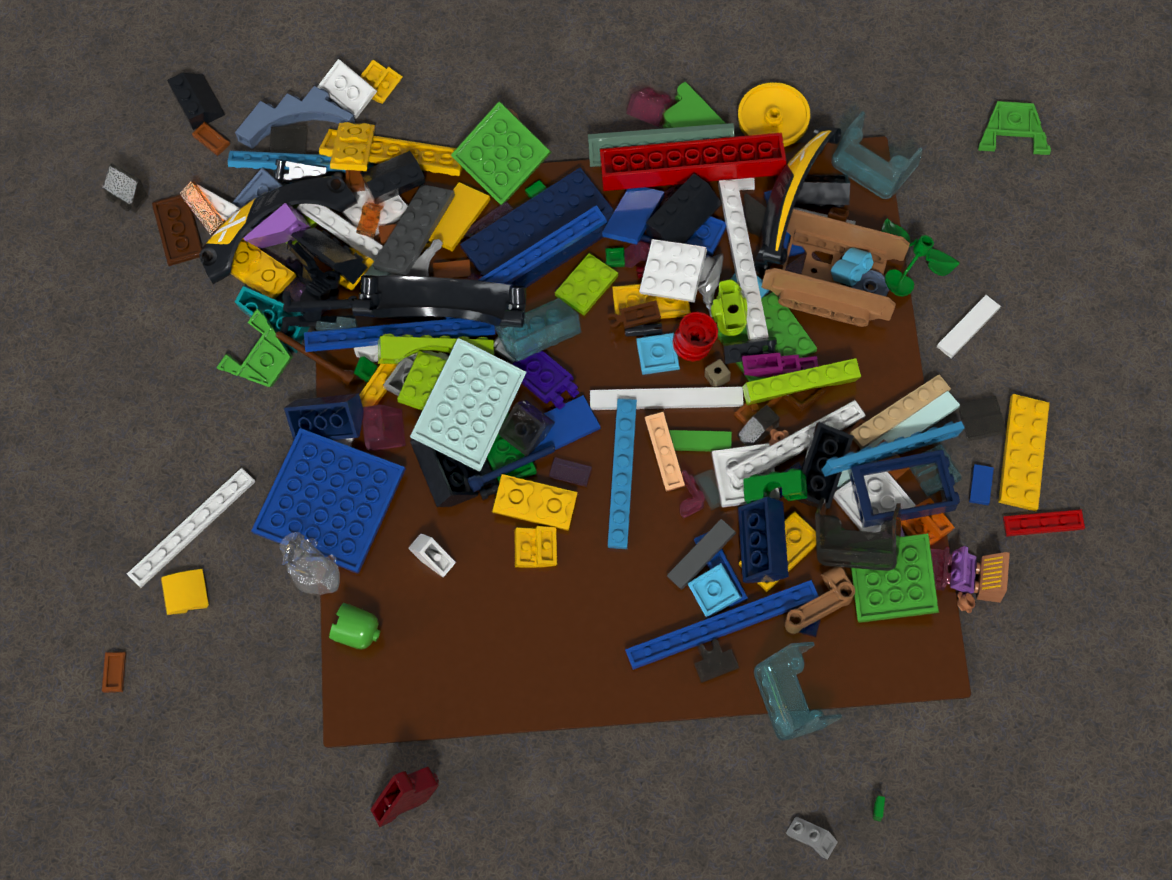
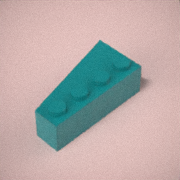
[235,286,310,353]

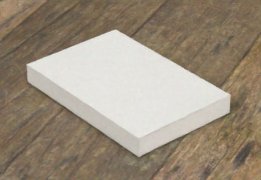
[317,59,377,119]

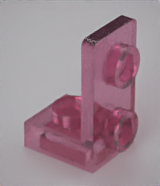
[624,242,651,268]
[680,470,706,518]

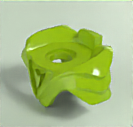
[711,279,747,336]

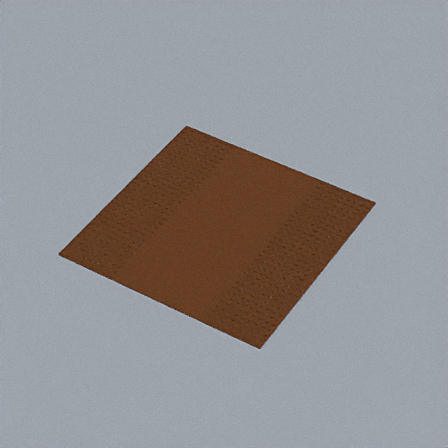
[314,136,971,748]

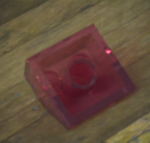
[363,405,406,451]

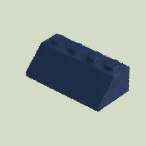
[284,393,364,440]
[738,497,789,583]

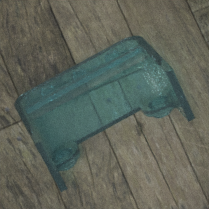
[832,111,923,199]
[754,642,842,741]

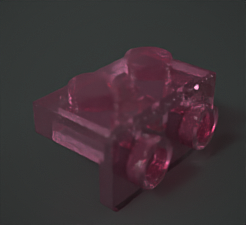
[931,547,952,591]

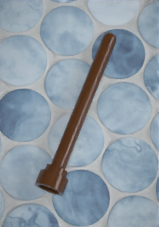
[276,331,357,386]

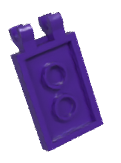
[512,345,579,410]

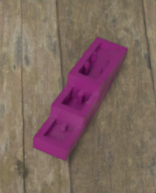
[742,353,819,378]

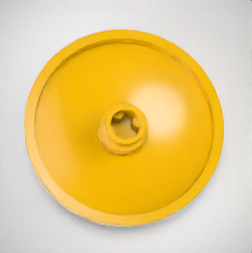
[738,82,810,147]

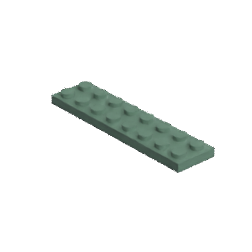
[588,123,734,167]

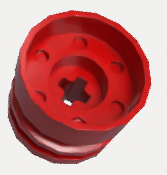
[672,312,718,362]

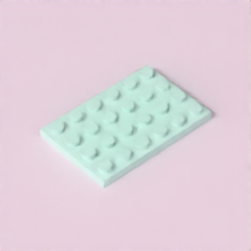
[410,338,526,472]

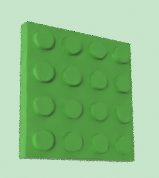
[451,101,551,206]
[717,292,817,382]
[849,533,939,623]

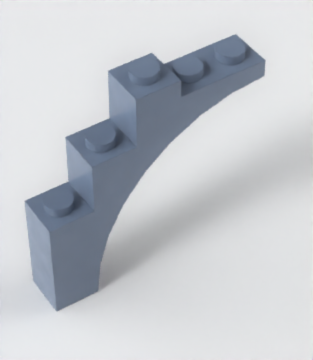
[235,86,355,149]

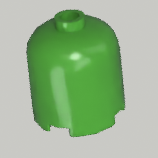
[329,603,381,650]

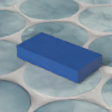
[969,464,994,505]

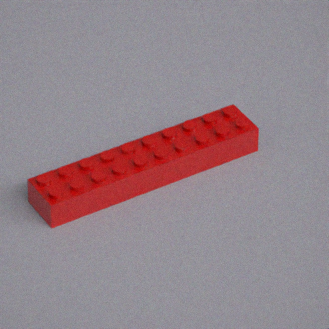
[600,133,786,191]

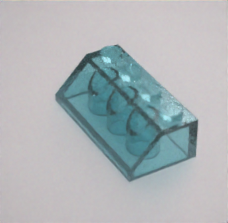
[495,298,581,362]

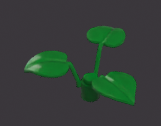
[881,218,960,297]

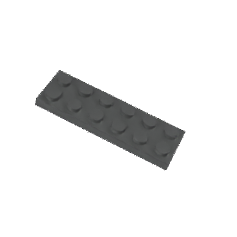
[373,184,455,276]

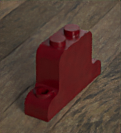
[370,767,439,827]

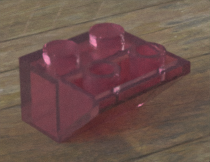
[626,87,675,127]

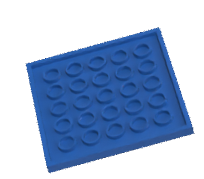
[251,428,406,574]

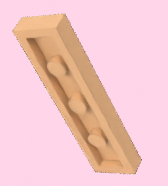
[645,412,685,492]

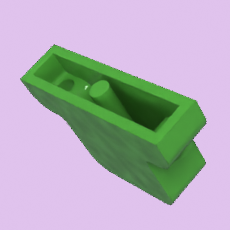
[663,82,726,128]

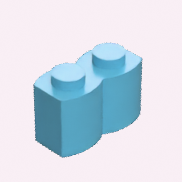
[831,247,874,286]

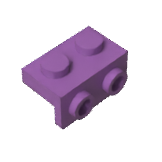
[950,546,976,594]

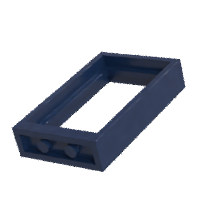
[849,450,960,528]

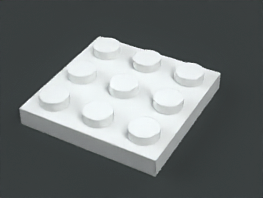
[342,185,408,238]
[639,239,707,302]
[711,443,780,508]
[833,461,916,540]

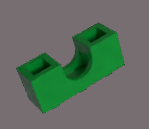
[743,469,807,504]

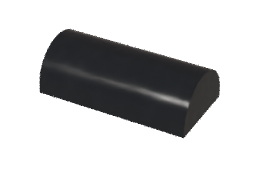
[797,422,854,509]

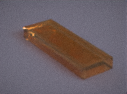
[180,182,224,235]

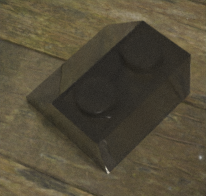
[103,163,148,213]
[498,400,555,456]

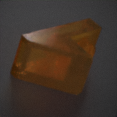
[356,201,384,238]

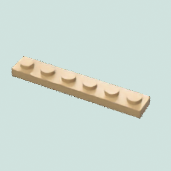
[850,375,951,449]

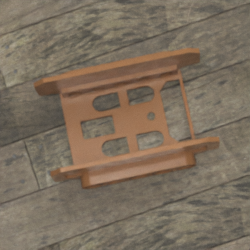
[761,209,910,327]

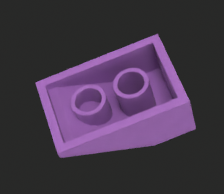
[244,203,311,249]

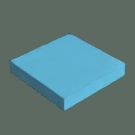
[636,333,680,375]
[687,563,741,618]

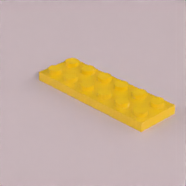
[998,394,1049,511]

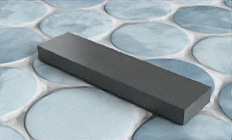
[667,519,736,590]

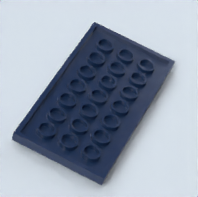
[460,167,614,288]

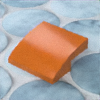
[897,498,955,546]

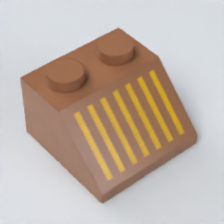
[974,552,1010,603]

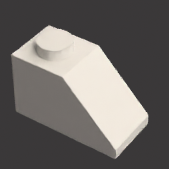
[408,534,456,577]

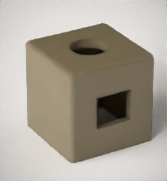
[704,359,731,387]

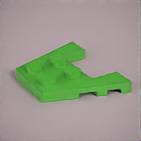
[978,101,1051,155]
[217,309,293,387]

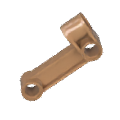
[785,566,855,634]

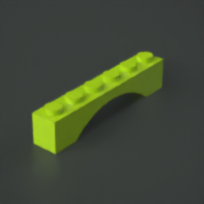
[378,334,494,364]
[742,358,861,405]

